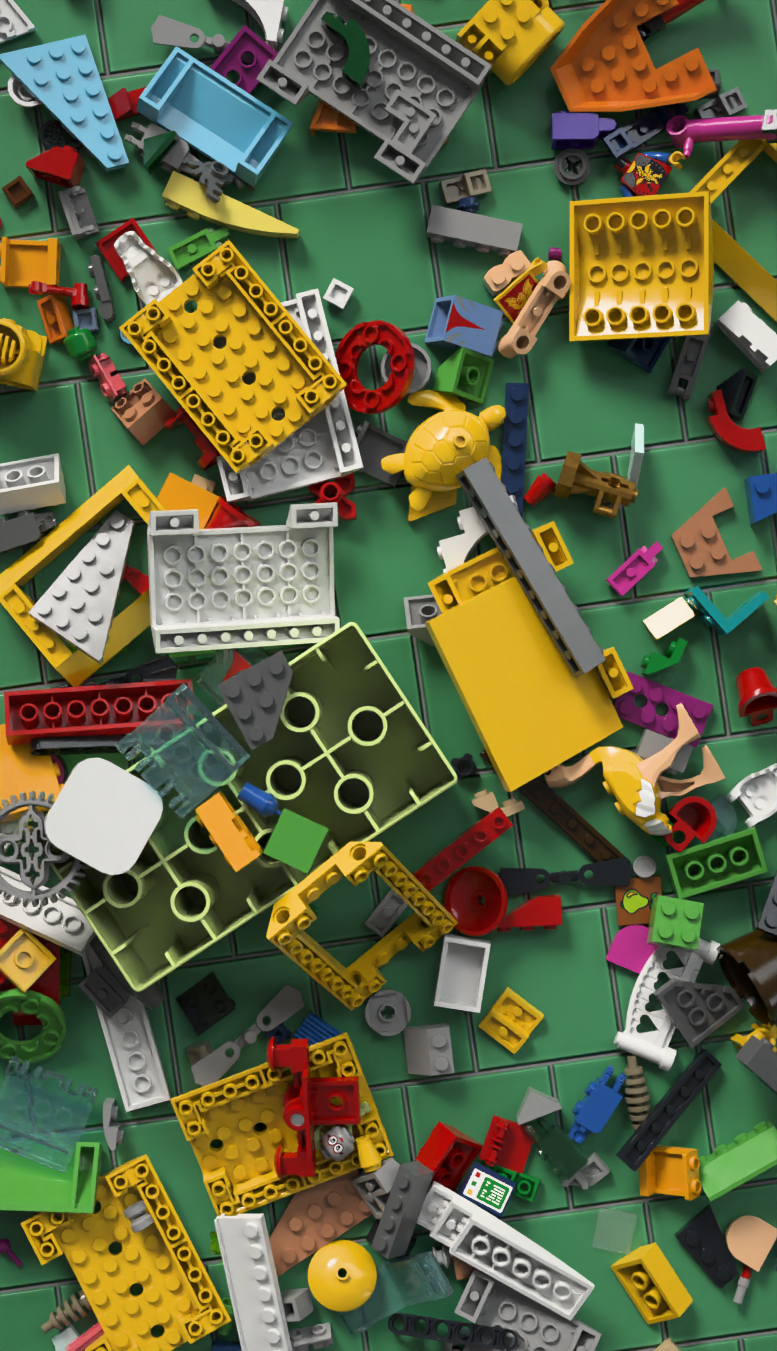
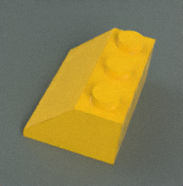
[611,1242,693,1325]

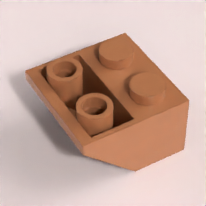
[111,378,177,445]

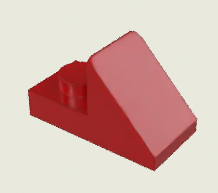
[108,86,147,122]

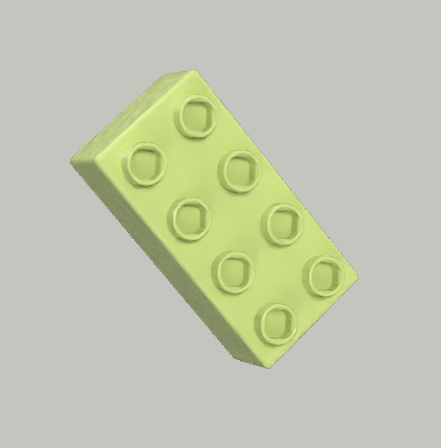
[41,622,458,992]

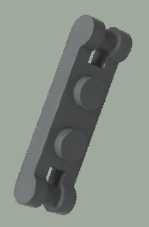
[667,321,714,401]

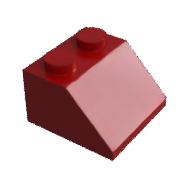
[25,145,85,188]

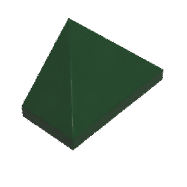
[143,131,180,175]

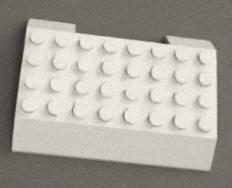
[214,288,363,502]
[147,502,340,653]

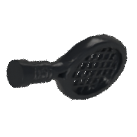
[39,119,83,150]

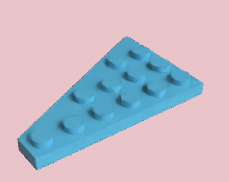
[0,35,129,172]

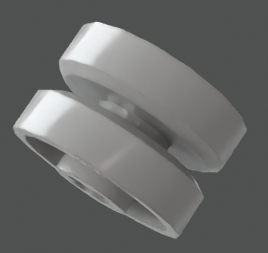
[381,343,432,398]

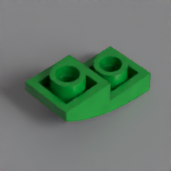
[493,1164,541,1202]

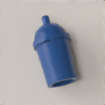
[237,782,282,817]

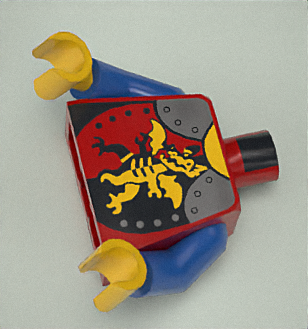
[613,151,686,197]

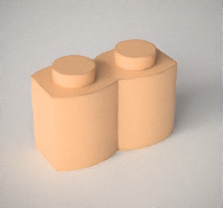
[483,250,531,296]

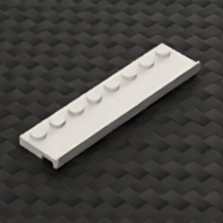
[214,1214,293,1351]

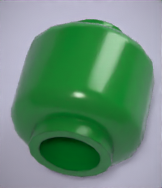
[63,326,98,362]

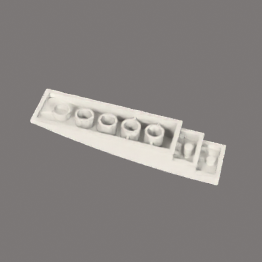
[417,1181,595,1321]

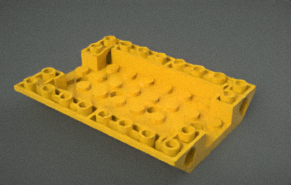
[119,240,347,474]
[170,1032,394,1216]

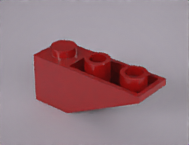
[497,894,562,932]

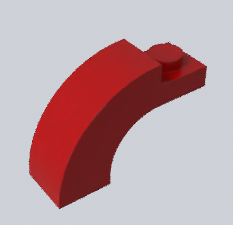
[706,390,766,453]

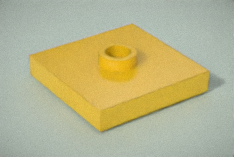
[0,928,57,993]

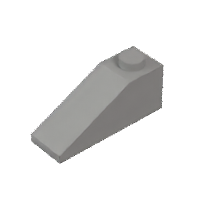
[280,1288,314,1322]

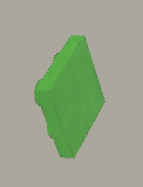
[263,808,329,874]

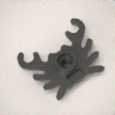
[186,159,256,203]

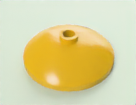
[308,1240,377,1312]

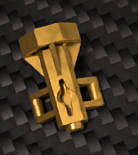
[554,451,639,519]

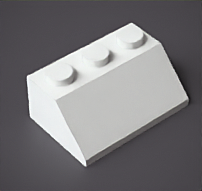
[0,453,66,515]

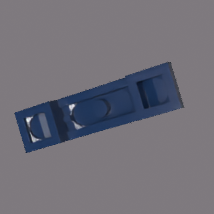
[602,102,689,159]

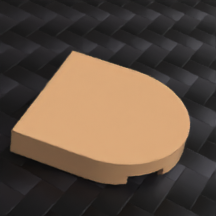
[725,1215,777,1272]

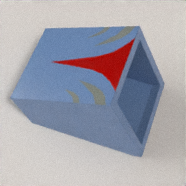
[424,295,503,357]

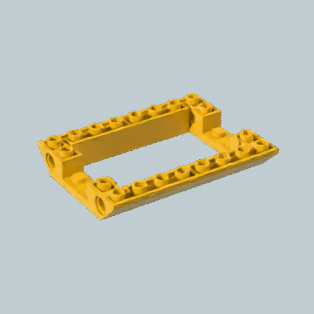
[689,139,777,323]
[0,465,167,687]
[266,841,458,1011]

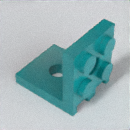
[684,586,770,635]

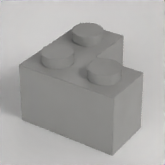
[635,729,693,775]
[351,1158,400,1219]

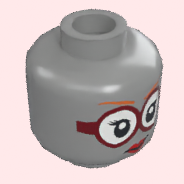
[320,1126,356,1162]

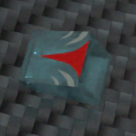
[194,647,270,707]

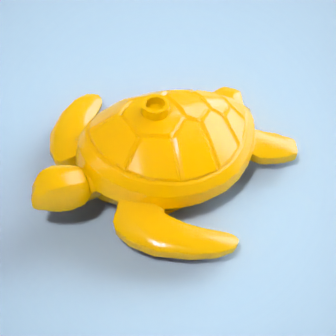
[381,390,506,512]

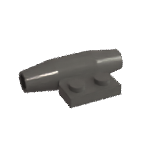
[78,935,166,1019]

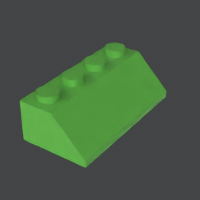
[666,827,768,899]
[699,1121,777,1202]

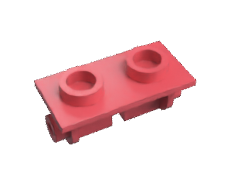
[89,352,127,403]

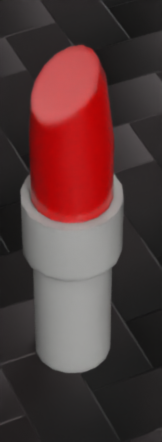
[733,1264,753,1304]

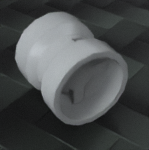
[123,1200,154,1233]

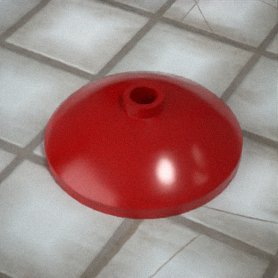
[444,866,508,936]

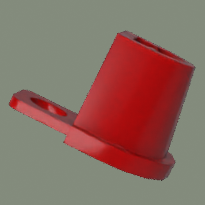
[206,496,263,529]
[736,667,777,726]
[664,796,717,852]

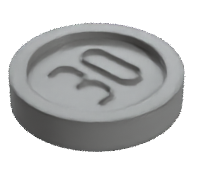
[633,856,656,879]

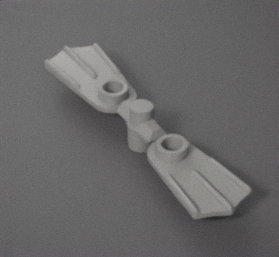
[150,15,283,64]
[191,984,304,1086]

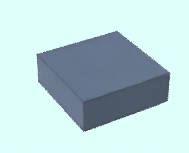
[72,307,99,333]

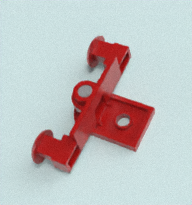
[266,1036,361,1180]

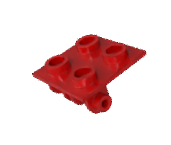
[479,1115,537,1173]

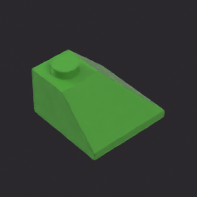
[433,347,494,404]

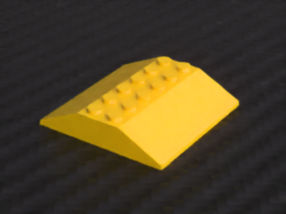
[569,191,714,342]

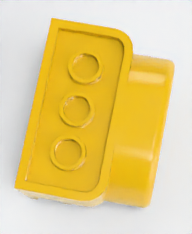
[455,0,565,86]
[0,318,48,391]

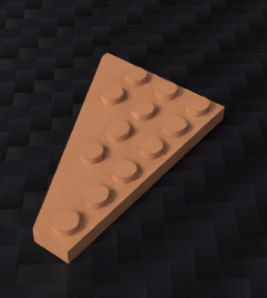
[269,1169,372,1277]

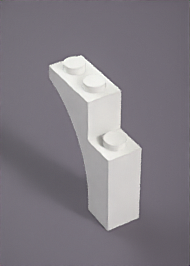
[231,0,289,51]
[437,495,520,573]

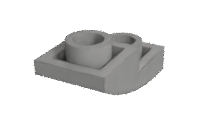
[103,1098,124,1151]

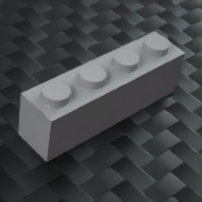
[426,205,523,257]

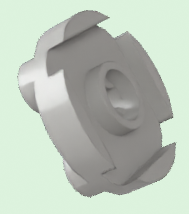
[365,988,411,1036]

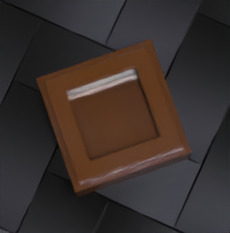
[1,176,35,209]

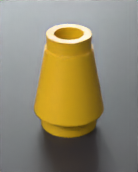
[356,1135,382,1172]

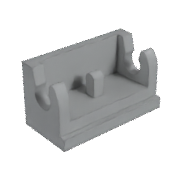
[58,186,100,240]

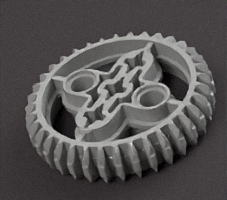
[0,791,89,907]

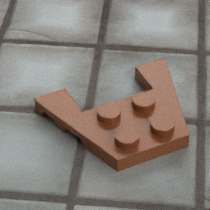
[671,487,762,578]

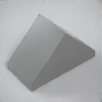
[516,1087,562,1125]

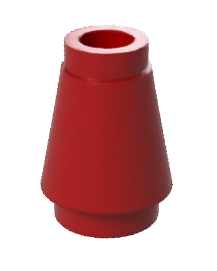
[523,472,557,507]

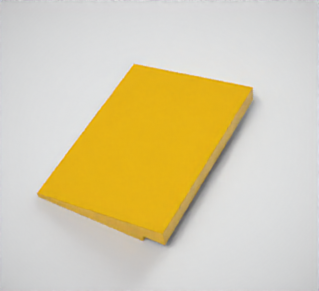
[425,576,623,792]

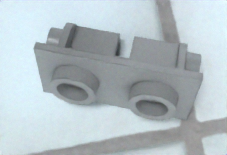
[289,1322,334,1351]

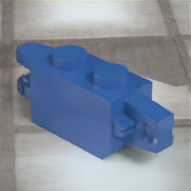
[568,1065,626,1144]

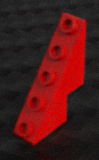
[412,807,513,891]

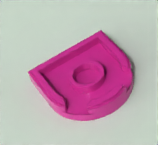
[605,924,658,974]

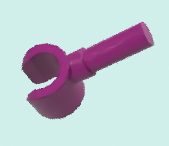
[548,247,562,262]
[0,1238,22,1267]

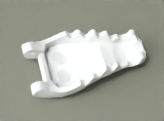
[114,231,183,305]
[725,763,777,829]

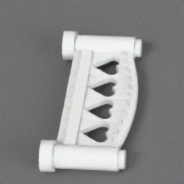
[613,938,720,1072]

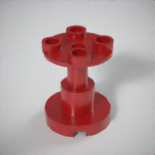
[164,406,221,471]

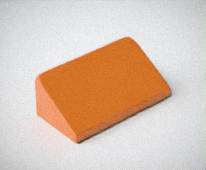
[37,295,74,345]

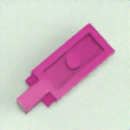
[606,542,663,597]

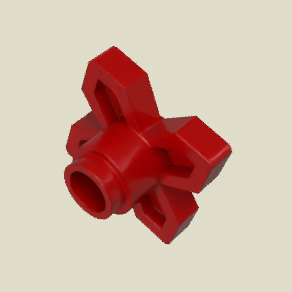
[309,473,357,521]

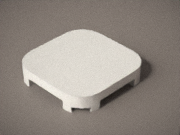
[44,758,163,875]

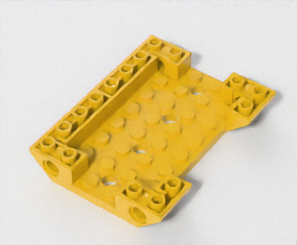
[20,1154,231,1351]

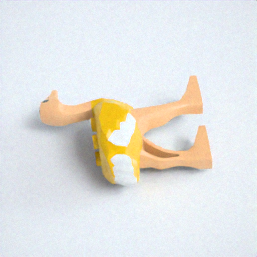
[544,703,726,836]

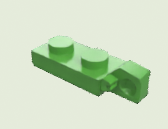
[167,226,231,271]

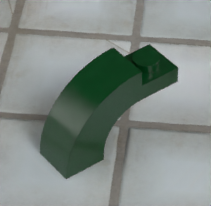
[321,11,371,90]

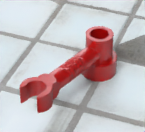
[29,281,90,310]

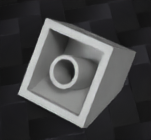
[403,1022,454,1076]

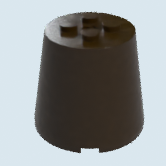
[716,930,777,1028]

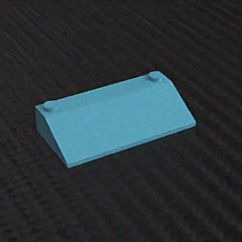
[137,46,294,187]

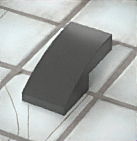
[693,86,748,119]

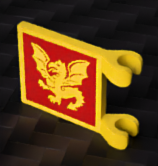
[493,257,568,324]

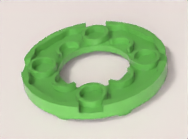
[0,988,67,1065]

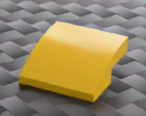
[478,987,544,1054]

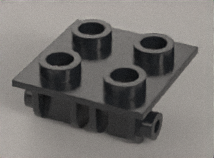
[176,972,236,1036]

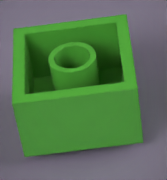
[647,895,704,952]

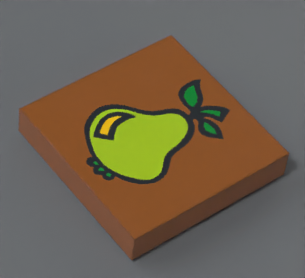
[614,875,662,926]

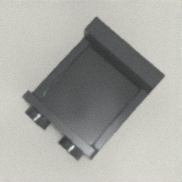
[355,421,408,488]

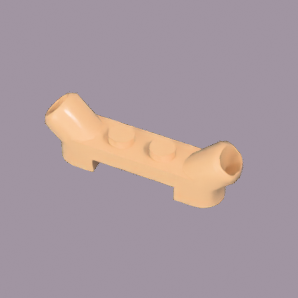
[497,260,571,359]

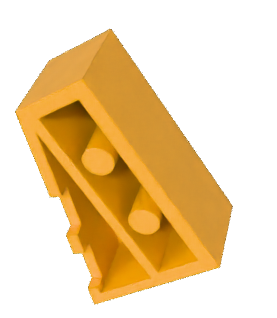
[195,791,264,872]

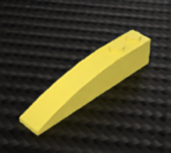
[162,171,300,239]

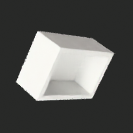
[433,934,491,1013]

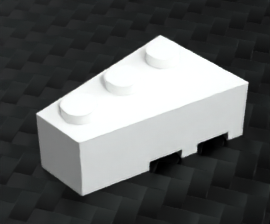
[715,300,777,373]

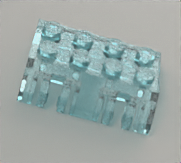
[115,683,251,820]
[0,1056,99,1173]

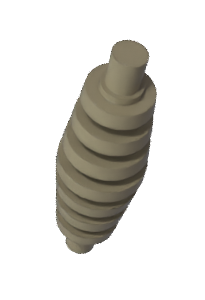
[624,1055,651,1130]
[41,1289,93,1334]

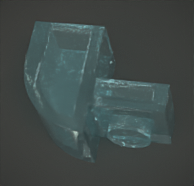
[698,794,737,844]

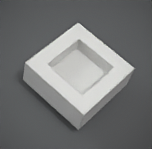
[323,278,354,310]

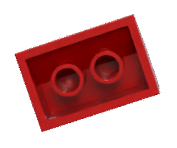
[414,1121,482,1192]

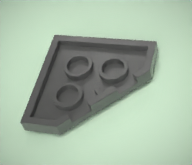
[216,650,294,750]
[653,979,745,1049]

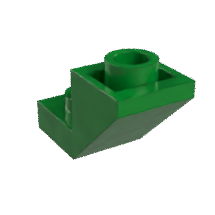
[640,638,688,675]

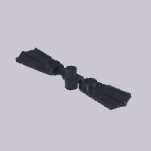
[50,654,178,689]
[498,857,634,896]

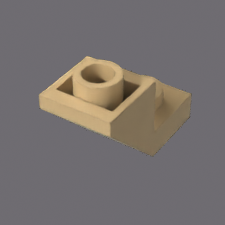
[471,789,525,817]

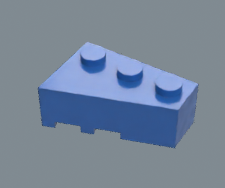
[744,473,777,525]

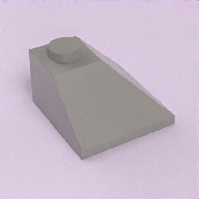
[403,594,442,646]

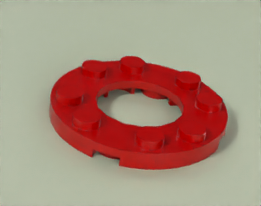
[335,320,415,414]

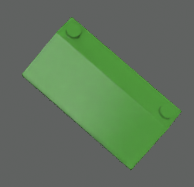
[0,1142,103,1214]

